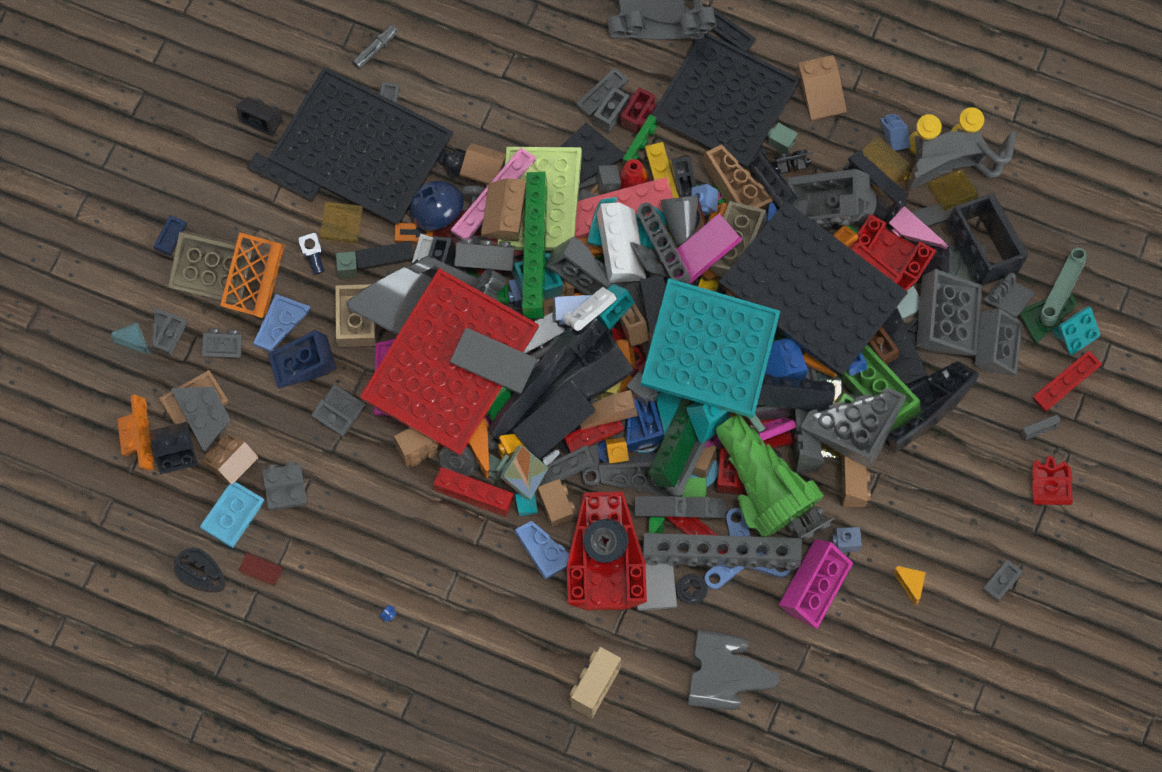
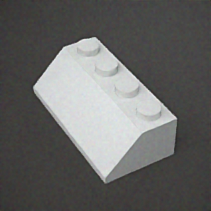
[597,203,646,283]

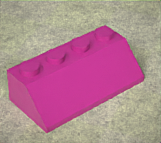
[779,539,853,629]

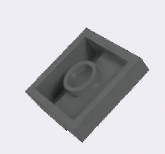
[262,461,307,511]

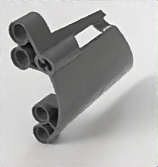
[607,0,716,40]
[346,256,506,335]

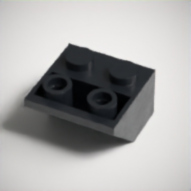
[149,422,198,474]

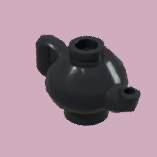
[438,148,466,177]

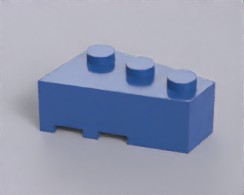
[627,398,664,452]

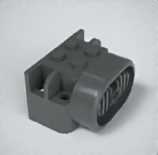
[788,169,877,229]

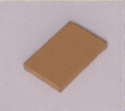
[159,370,229,426]

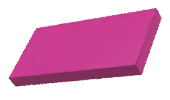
[662,214,742,284]

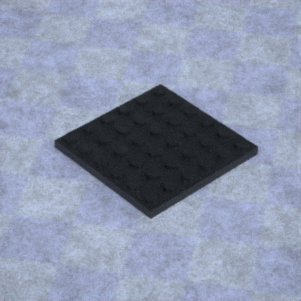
[651,33,801,170]

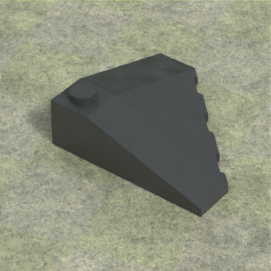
[800,388,906,469]

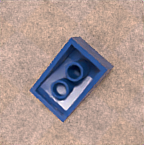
[765,338,808,379]

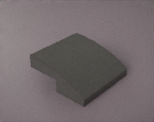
[311,384,367,436]

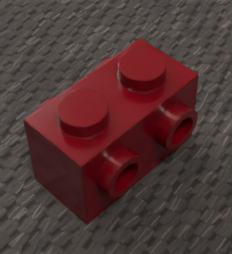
[619,87,656,134]

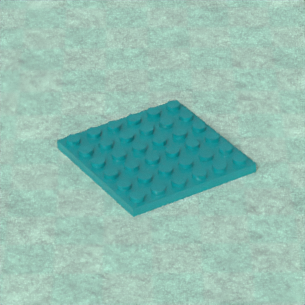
[640,278,780,418]

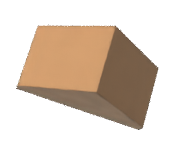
[691,445,716,479]

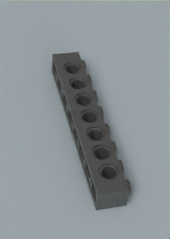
[643,533,802,570]

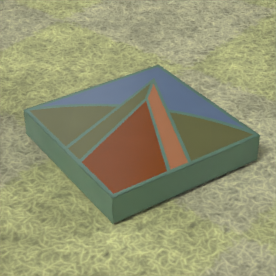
[500,445,548,500]

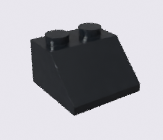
[236,97,283,137]

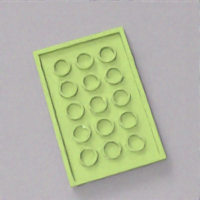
[498,147,582,251]

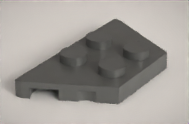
[171,387,231,453]

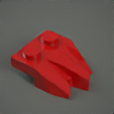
[1032,455,1073,505]

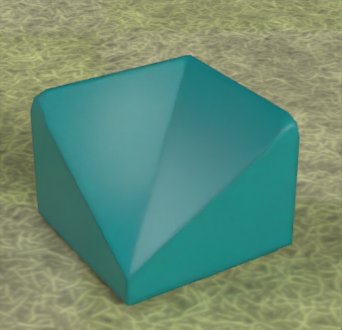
[515,493,538,517]

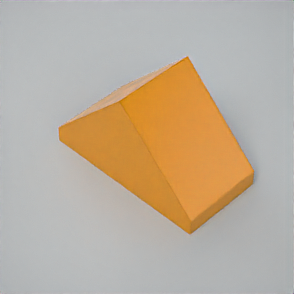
[893,566,926,605]

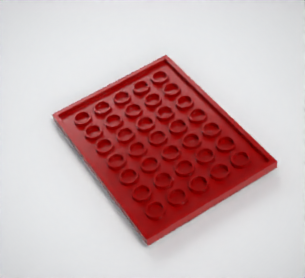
[360,268,539,457]

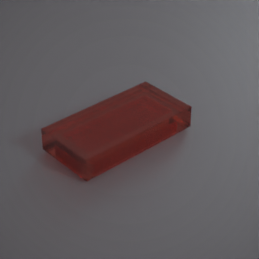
[239,553,283,586]

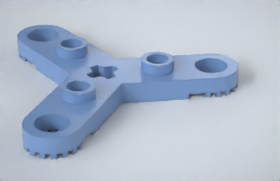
[704,508,790,590]

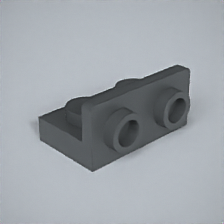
[202,328,243,358]

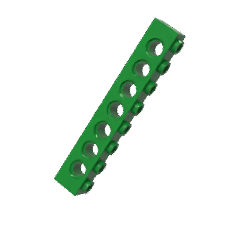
[522,172,548,319]

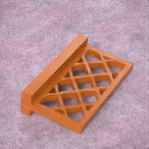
[220,232,285,318]

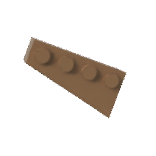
[701,144,775,210]

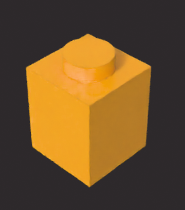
[605,437,629,463]

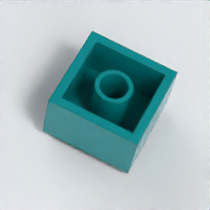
[513,253,563,300]

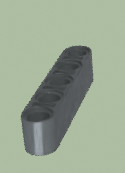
[637,202,691,284]

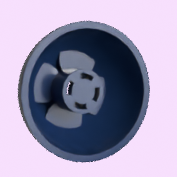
[410,181,464,231]

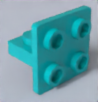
[1052,306,1100,355]

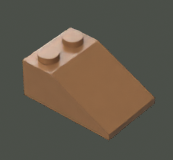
[796,55,847,121]

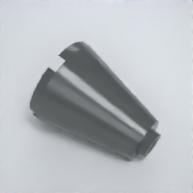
[660,195,698,247]

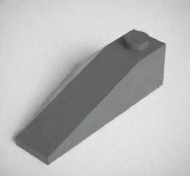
[599,453,673,496]

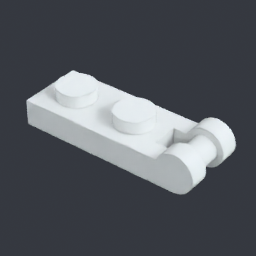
[563,287,617,331]

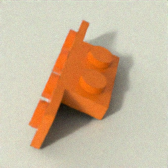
[117,395,154,471]

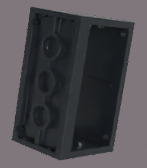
[945,192,1029,286]

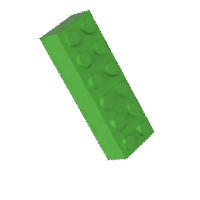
[837,345,921,433]

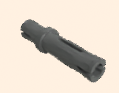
[352,24,398,69]

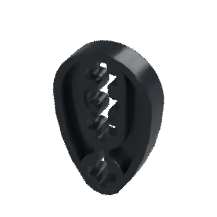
[174,548,226,593]

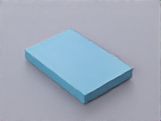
[200,482,265,549]

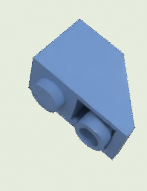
[880,114,910,151]

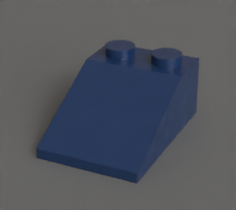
[268,330,337,388]

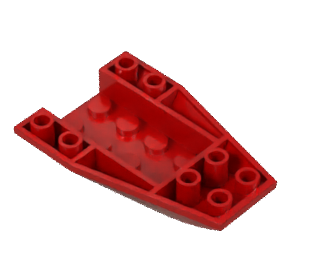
[850,214,936,291]
[567,492,647,611]

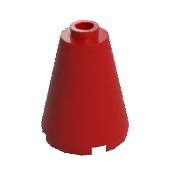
[619,159,651,190]

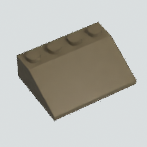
[168,231,256,305]

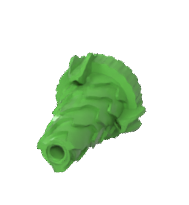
[716,414,824,537]

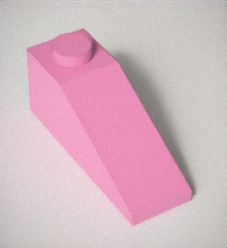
[889,206,948,249]

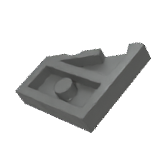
[152,308,188,355]

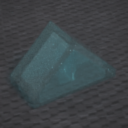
[111,322,150,355]

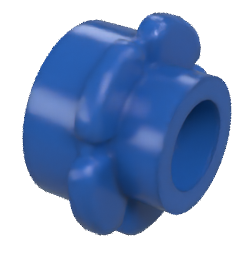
[379,604,396,622]

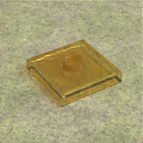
[928,170,978,211]
[320,202,363,243]

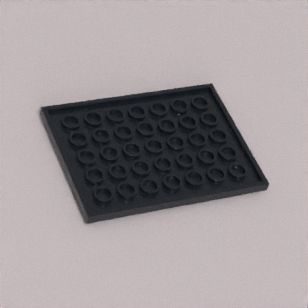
[268,67,453,225]
[718,201,908,377]

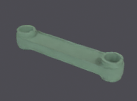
[1040,248,1087,326]

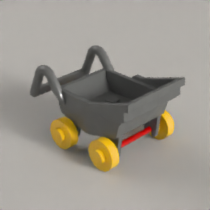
[906,107,1017,192]

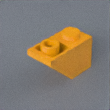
[498,434,529,460]

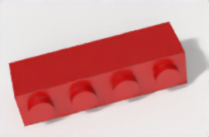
[434,467,514,518]

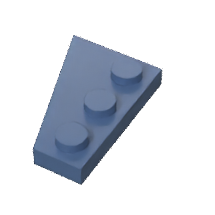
[253,294,311,352]

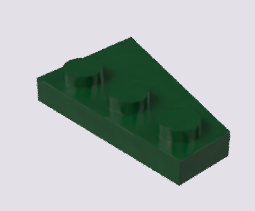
[1019,293,1078,345]

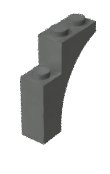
[635,496,727,518]

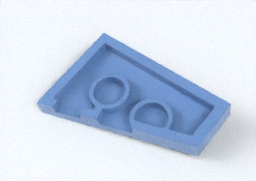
[514,521,569,580]

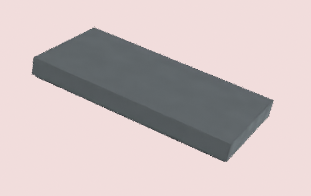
[450,328,537,395]

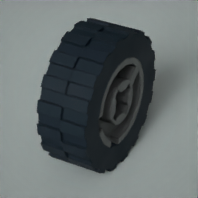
[583,518,629,563]

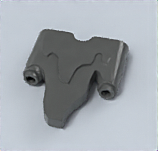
[688,629,780,710]

